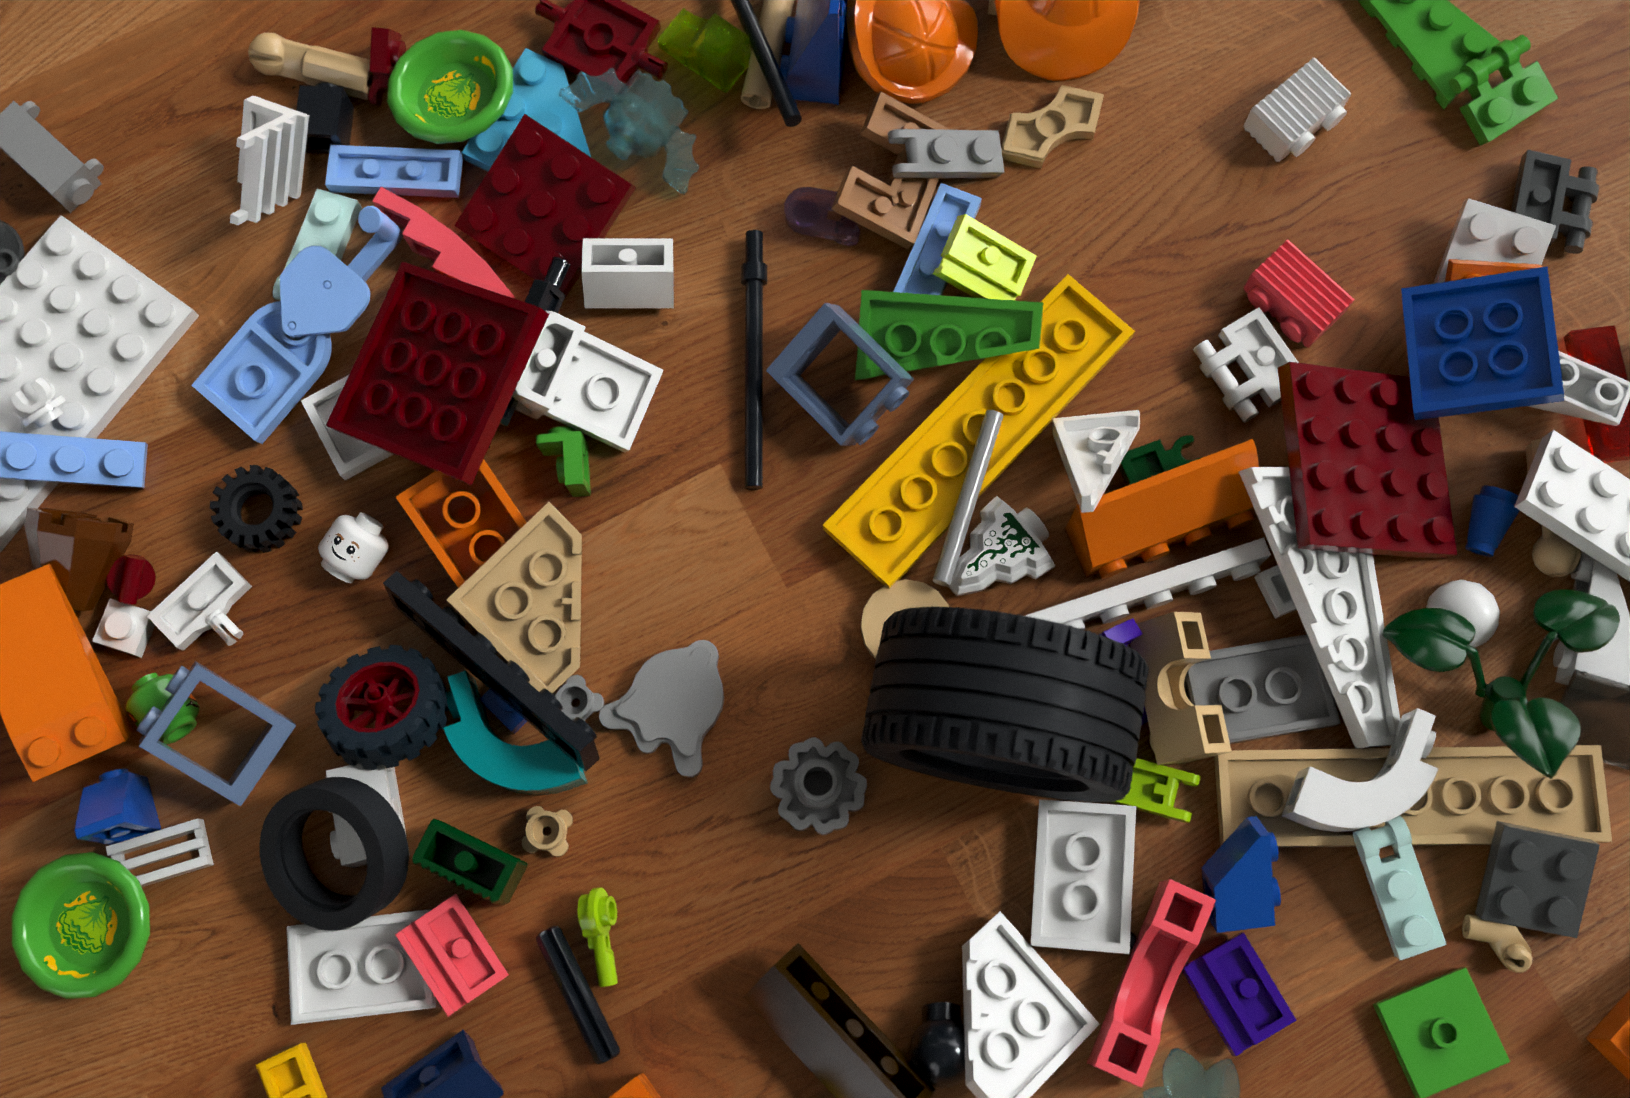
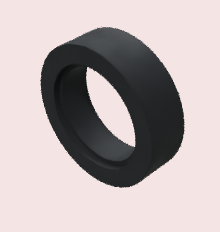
[259,777,409,931]

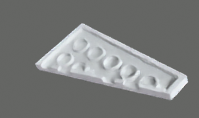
[1239,467,1401,749]

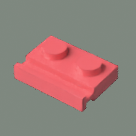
[395,894,509,1017]

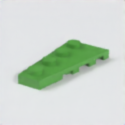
[1358,0,1500,110]
[855,290,1044,380]

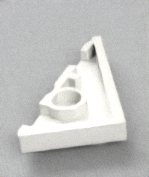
[1052,410,1140,513]

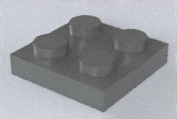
[1475,821,1600,938]

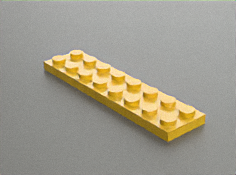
[823,274,1135,588]

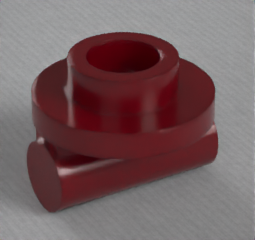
[107,554,156,605]

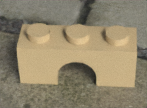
[1130,612,1232,765]

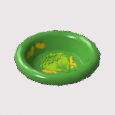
[387,30,513,144]
[11,852,150,999]

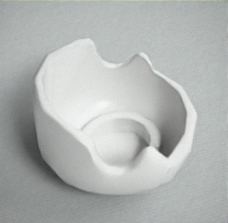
[1426,580,1500,648]

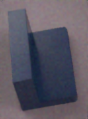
[381,1029,504,1098]

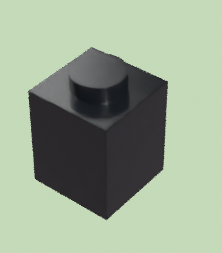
[296,83,355,154]

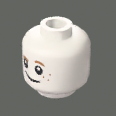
[318,512,389,583]

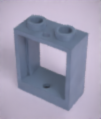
[766,303,914,446]
[136,661,296,806]

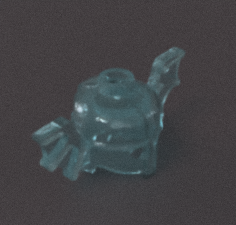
[559,68,699,194]

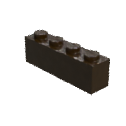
[743,943,936,1098]

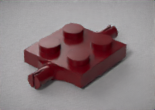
[535,0,668,96]

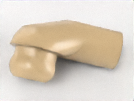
[1462,914,1532,973]

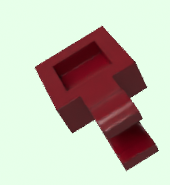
[369,27,406,106]

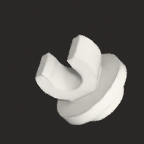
[10,378,65,428]

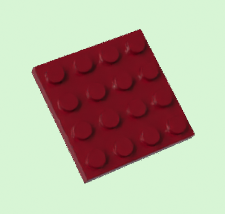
[326,261,549,485]
[1278,362,1457,559]

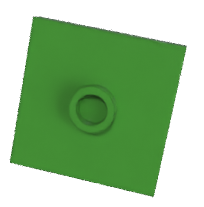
[1373,967,1510,1098]

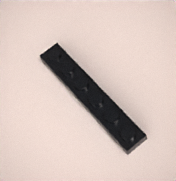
[383,571,600,772]

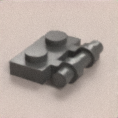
[1511,150,1599,254]

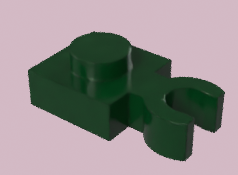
[1118,435,1203,486]

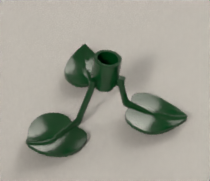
[1382,589,1620,779]

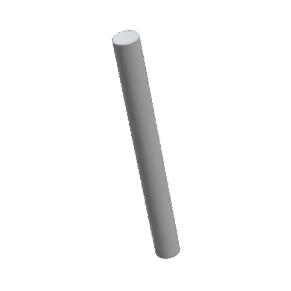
[932,410,1004,587]

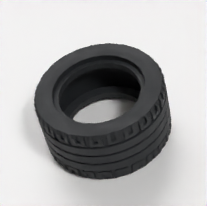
[861,607,1149,802]

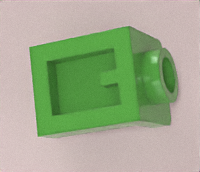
[536,427,591,497]

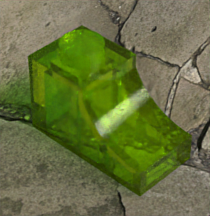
[657,8,751,93]

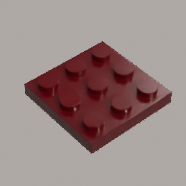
[454,114,636,299]

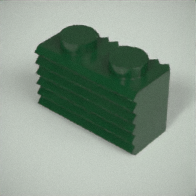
[412,818,528,905]

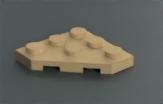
[447,502,582,694]

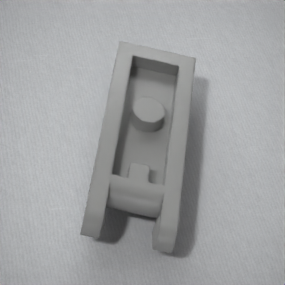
[888,129,1004,178]

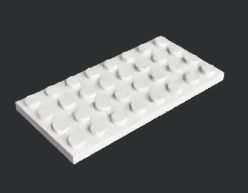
[0,215,199,552]

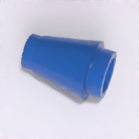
[1465,485,1520,557]

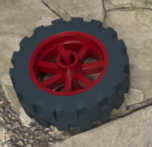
[315,645,449,770]

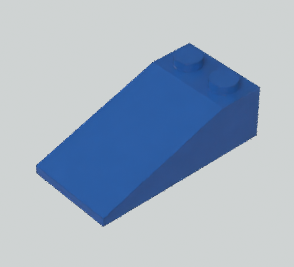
[780,0,848,104]

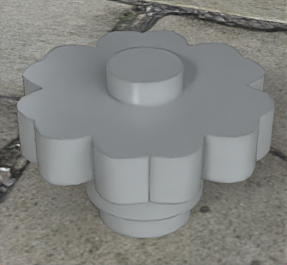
[770,737,867,836]

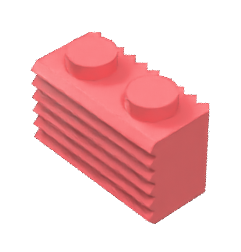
[1244,240,1355,348]

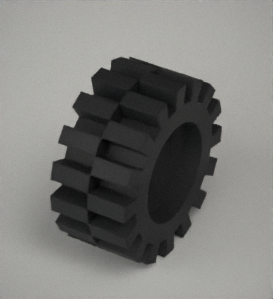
[210,465,303,553]

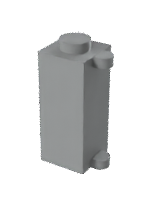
[0,101,104,213]

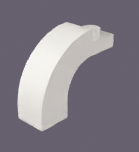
[1282,708,1439,832]

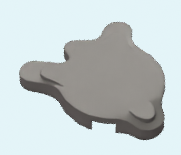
[599,640,725,778]

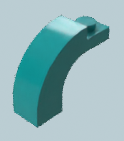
[443,671,588,795]

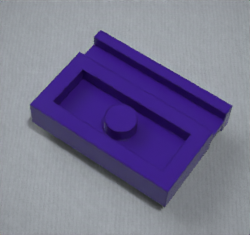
[1182,932,1297,1056]

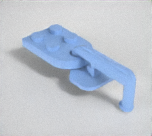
[191,206,403,444]

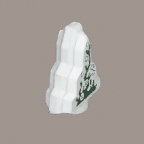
[949,496,1055,596]

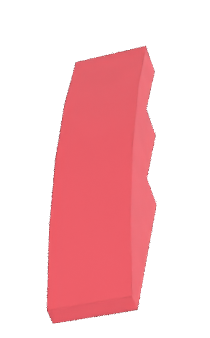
[372,187,515,299]

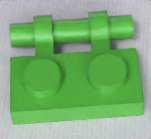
[1449,35,1558,146]

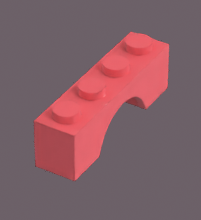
[1087,879,1216,1088]

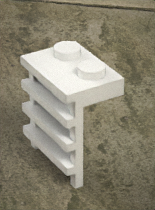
[230,95,309,225]

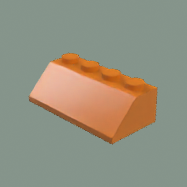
[1065,439,1259,579]

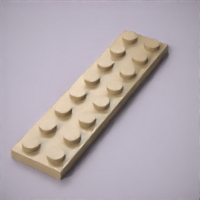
[1214,745,1612,847]

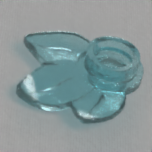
[1143,1048,1240,1098]

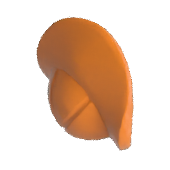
[846,0,978,104]
[994,0,1140,81]

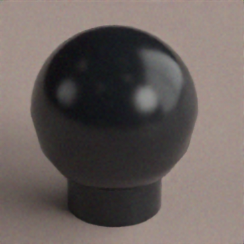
[909,1002,966,1088]

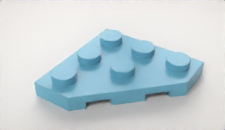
[461,48,591,171]

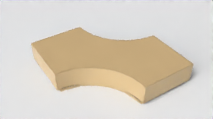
[1001,85,1104,168]

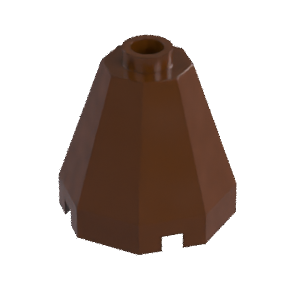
[25,508,134,618]

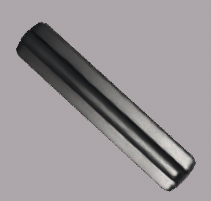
[536,926,620,1065]

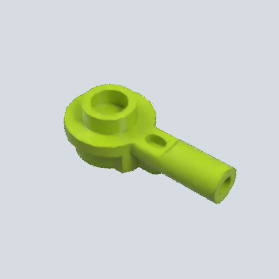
[578,888,618,987]

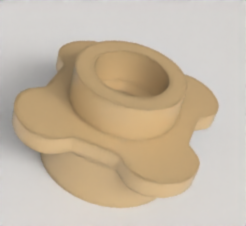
[522,806,573,857]

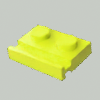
[933,214,1037,301]

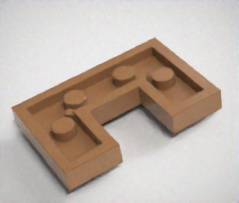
[831,91,950,249]

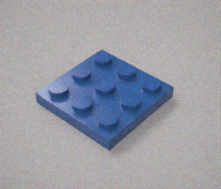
[1401,266,1564,420]

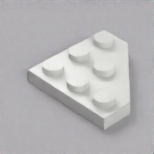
[962,911,1100,1098]

